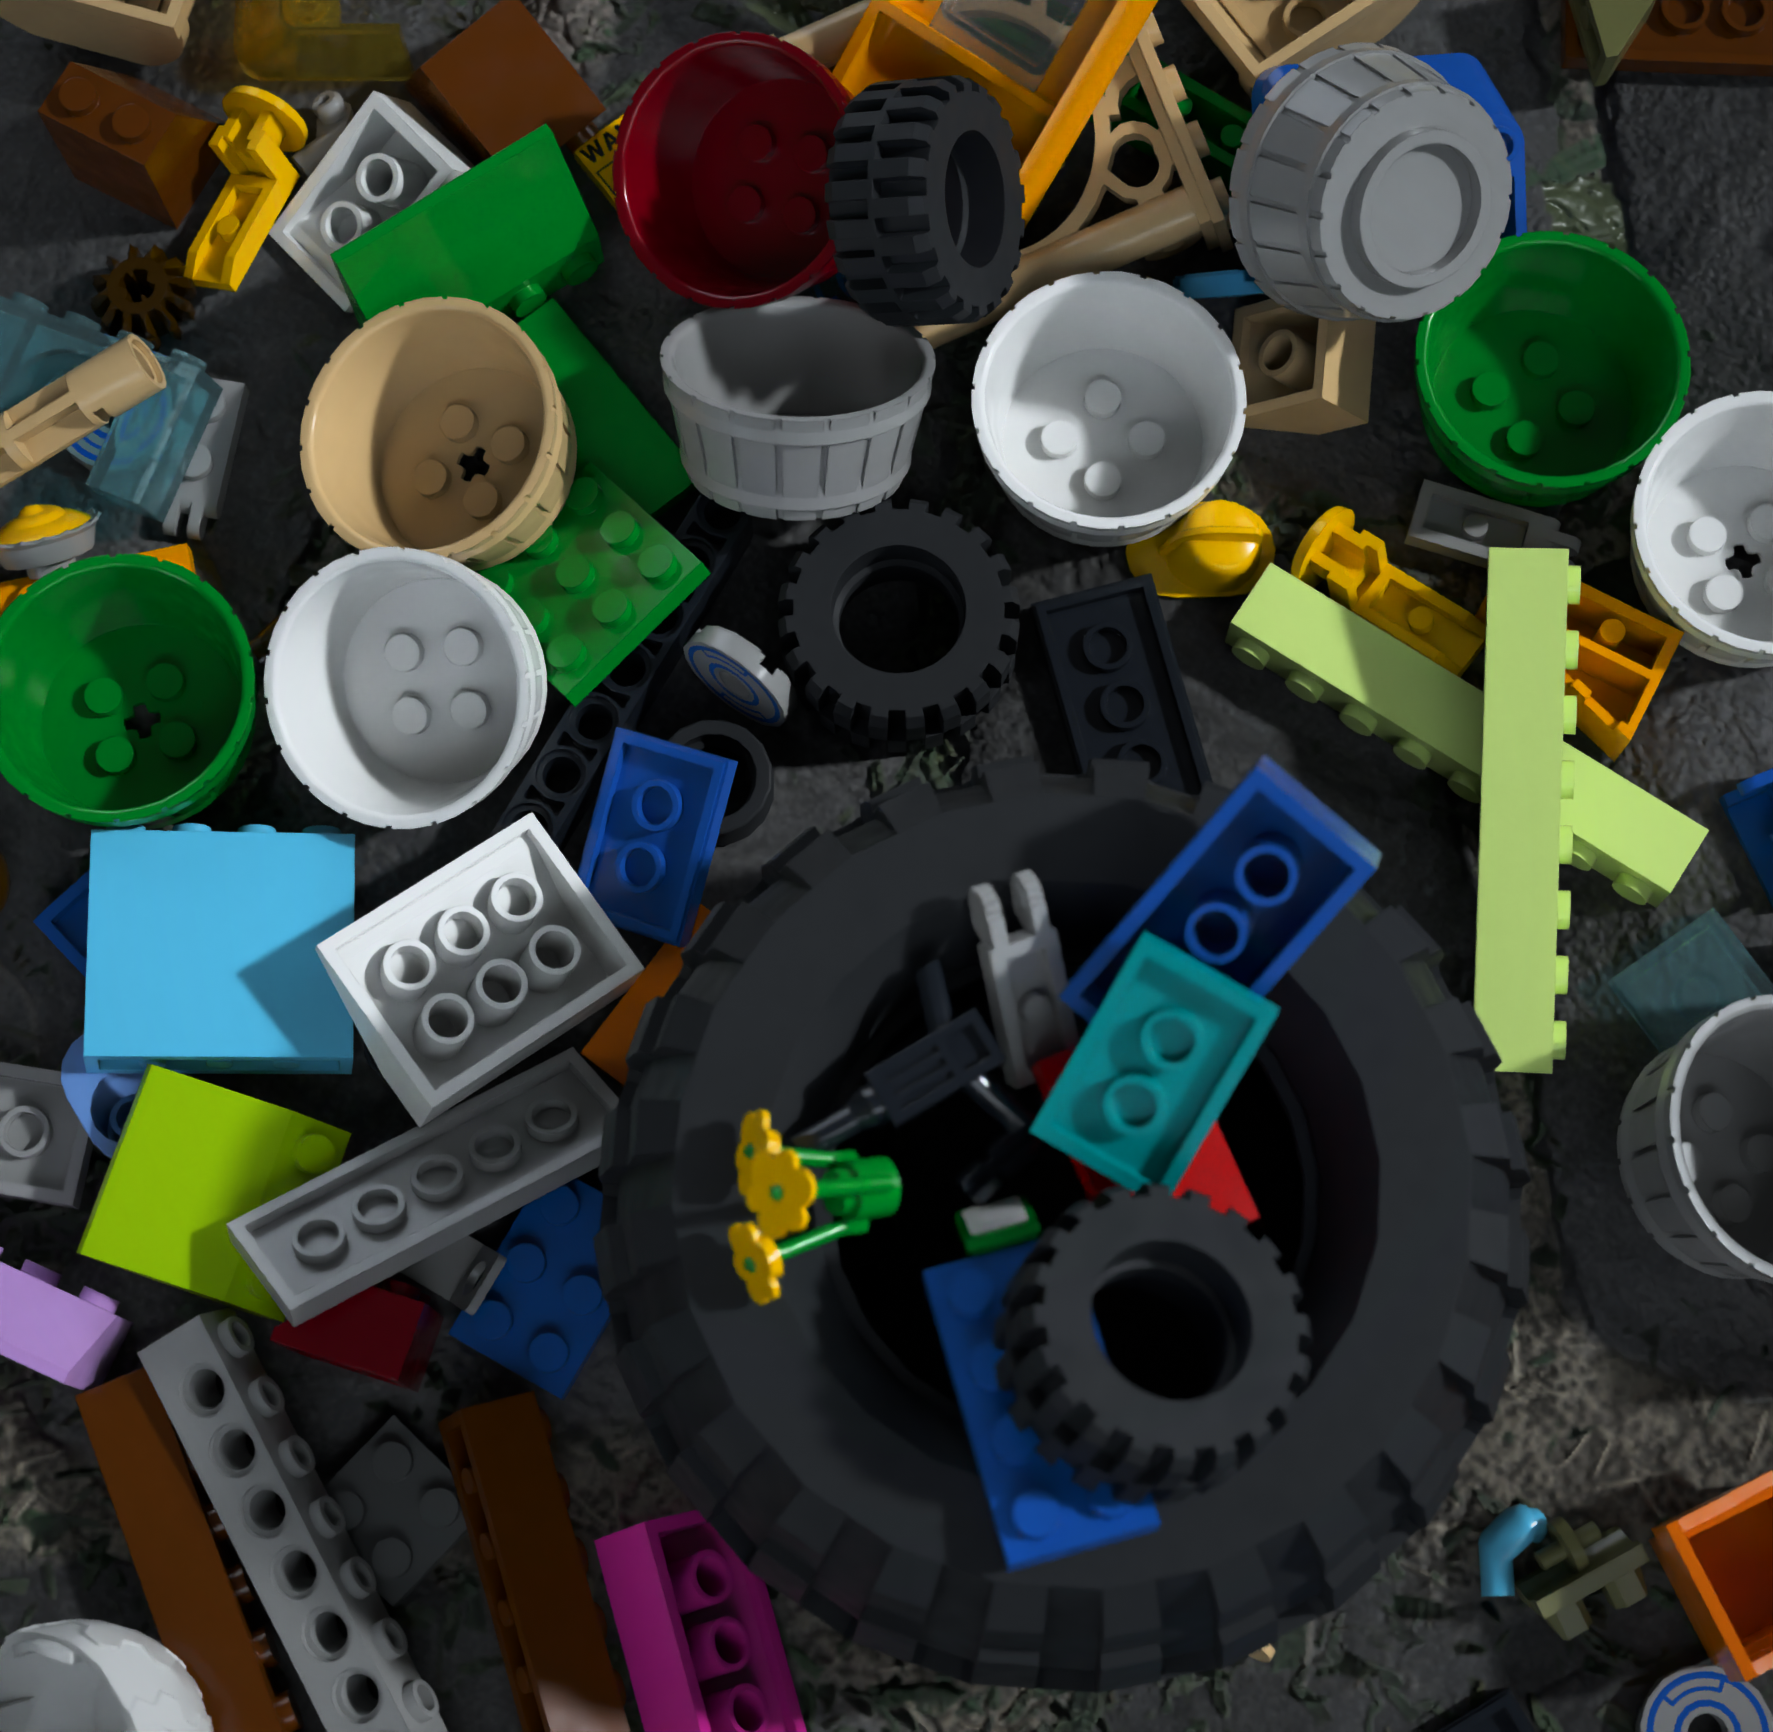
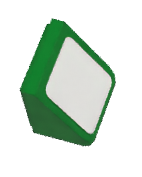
[955,1194,1042,1258]

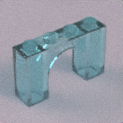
[0,292,223,523]

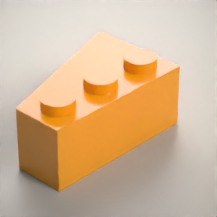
[1475,547,1684,762]

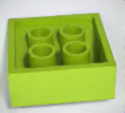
[76,1064,351,1322]

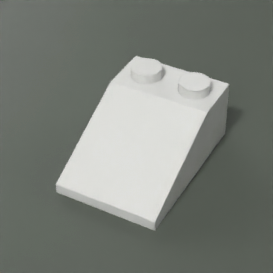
[268,91,474,313]

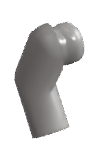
[291,91,355,180]

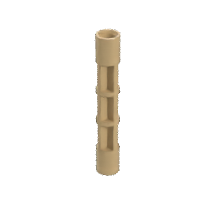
[0,334,167,488]

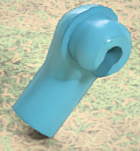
[1478,1504,1548,1597]

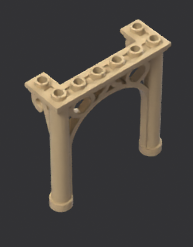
[770,0,1234,349]

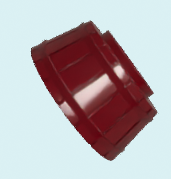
[612,31,854,309]

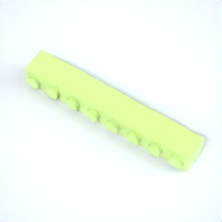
[1473,547,1581,1074]
[1225,562,1709,908]

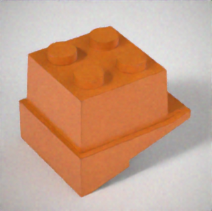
[1649,1469,1773,1682]

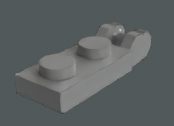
[967,869,1079,1089]

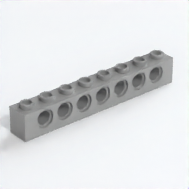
[137,1307,448,1732]

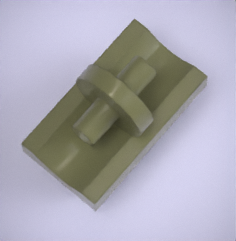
[1514,1516,1650,1640]

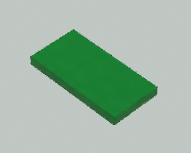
[517,298,697,520]

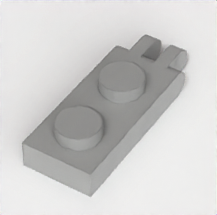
[156,374,249,540]
[1404,479,1582,568]

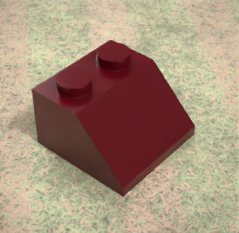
[270,1278,444,1392]

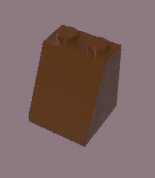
[404,0,606,164]
[37,61,225,230]

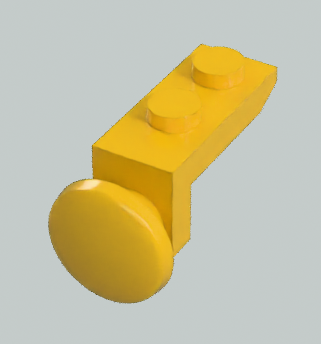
[183,85,308,292]
[1291,506,1485,677]

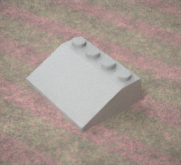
[315,812,645,1128]

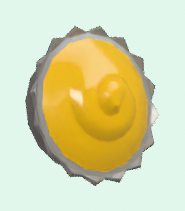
[0,504,102,580]

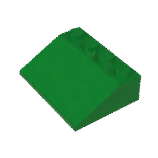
[330,123,605,328]

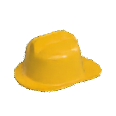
[1125,499,1275,598]

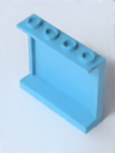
[83,823,355,1074]

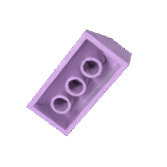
[0,1247,133,1391]

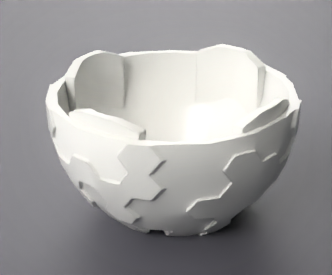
[0,1619,214,1732]

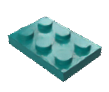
[1029,930,1280,1196]

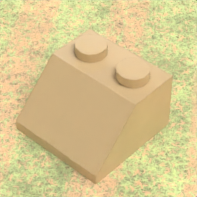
[1232,299,1376,435]

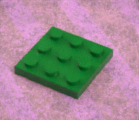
[476,462,711,707]

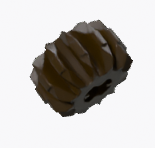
[91,244,197,352]

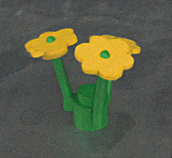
[728,1109,901,1305]

